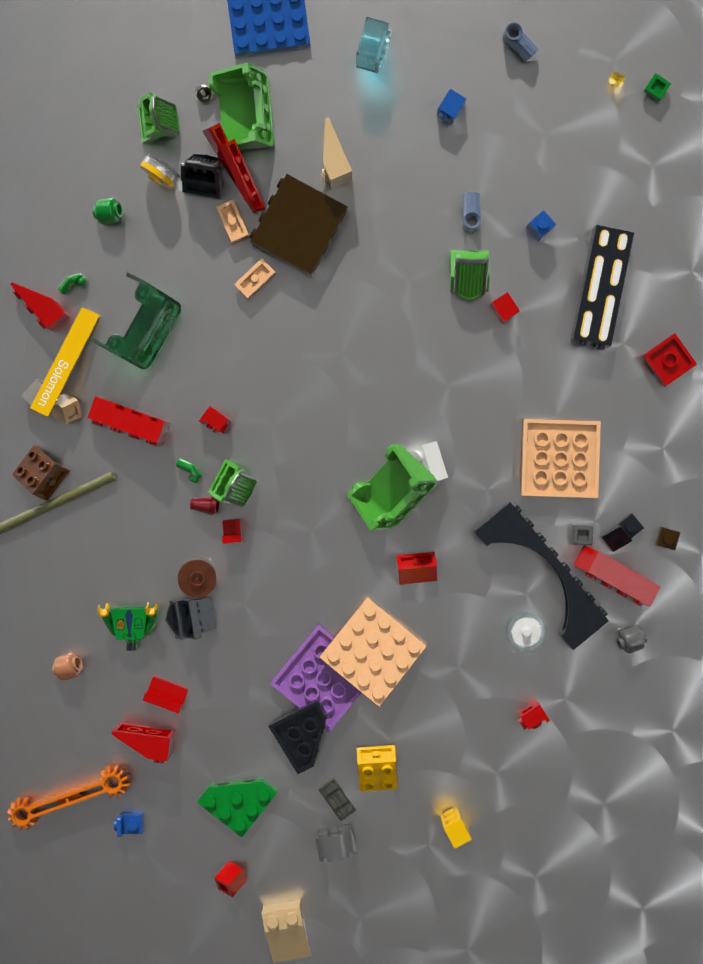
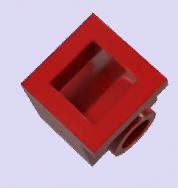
[199,406,230,434]
[518,701,550,730]

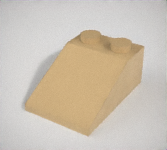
[321,117,352,189]
[261,899,311,963]

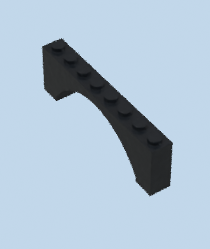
[473,502,609,650]

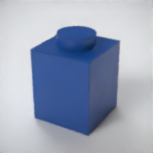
[437,89,466,124]
[526,210,557,242]

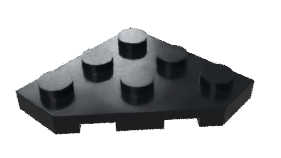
[268,699,328,774]

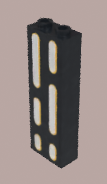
[570,225,634,350]

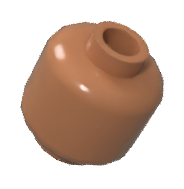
[52,653,83,680]

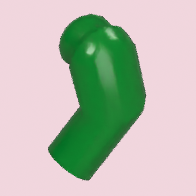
[58,273,86,294]
[176,458,201,483]

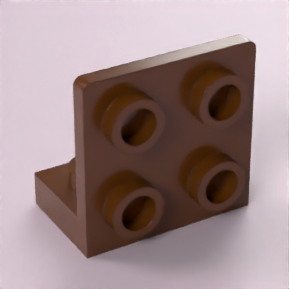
[12,445,70,501]

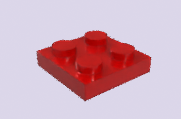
[642,333,697,387]

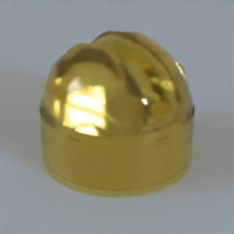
[609,71,626,87]

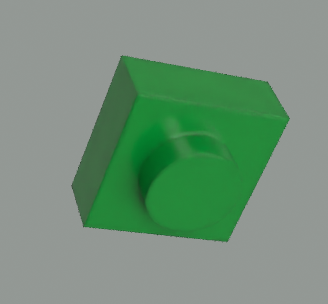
[644,73,671,102]

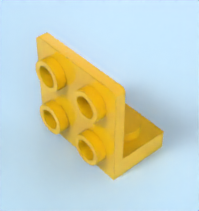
[357,745,398,792]

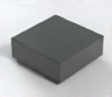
[572,525,593,545]

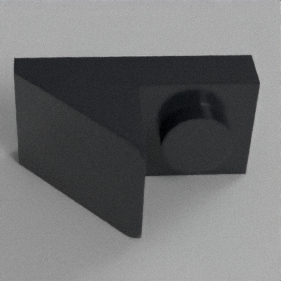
[601,513,644,552]

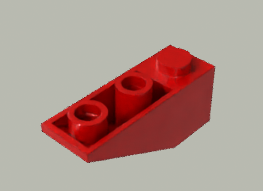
[10,282,69,331]

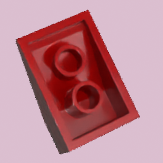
[111,723,176,763]

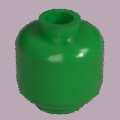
[92,198,123,224]

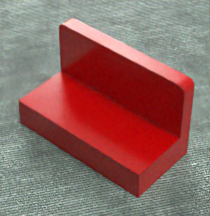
[397,552,437,585]
[143,676,188,714]

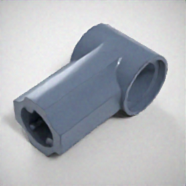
[502,22,538,62]
[462,192,481,233]

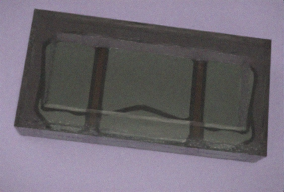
[319,778,356,821]

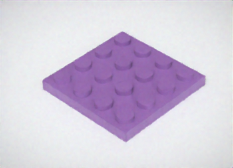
[270,624,361,732]

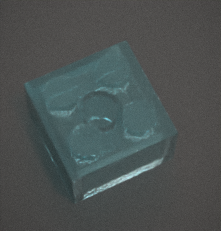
[356,17,392,73]

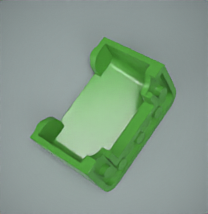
[208,62,274,150]
[347,444,438,531]

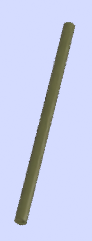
[0,471,116,533]

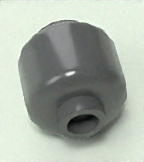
[617,626,647,654]

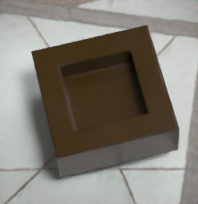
[655,527,680,550]

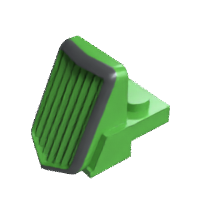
[137,92,179,144]
[450,250,490,302]
[208,459,257,507]

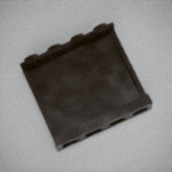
[249,174,348,277]

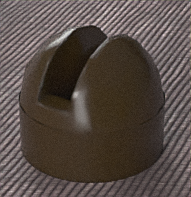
[195,84,212,102]

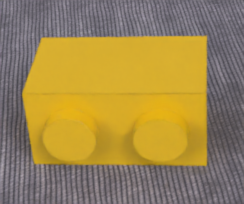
[441,809,472,849]

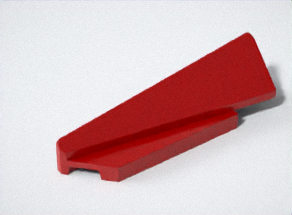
[203,123,266,213]

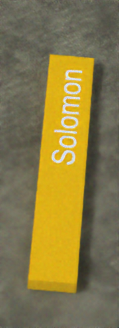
[30,307,100,418]

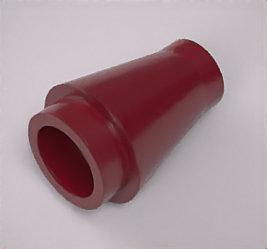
[190,497,220,516]

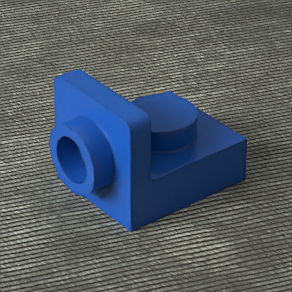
[114,813,143,837]

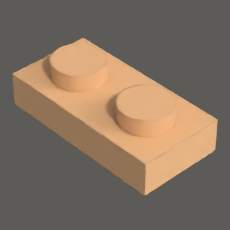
[216,199,249,243]
[234,258,275,299]

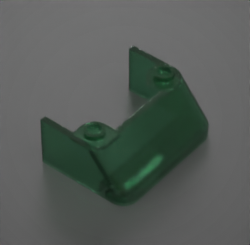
[90,272,181,369]

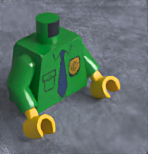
[97,602,158,651]

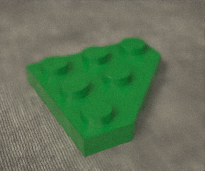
[197,779,278,838]

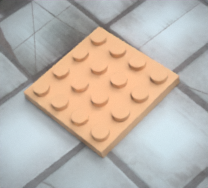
[520,419,601,498]
[319,598,426,707]

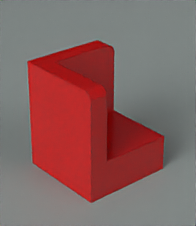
[490,292,520,324]
[222,518,243,544]
[214,862,247,898]

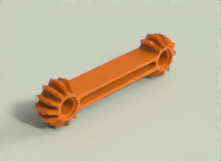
[7,765,131,831]

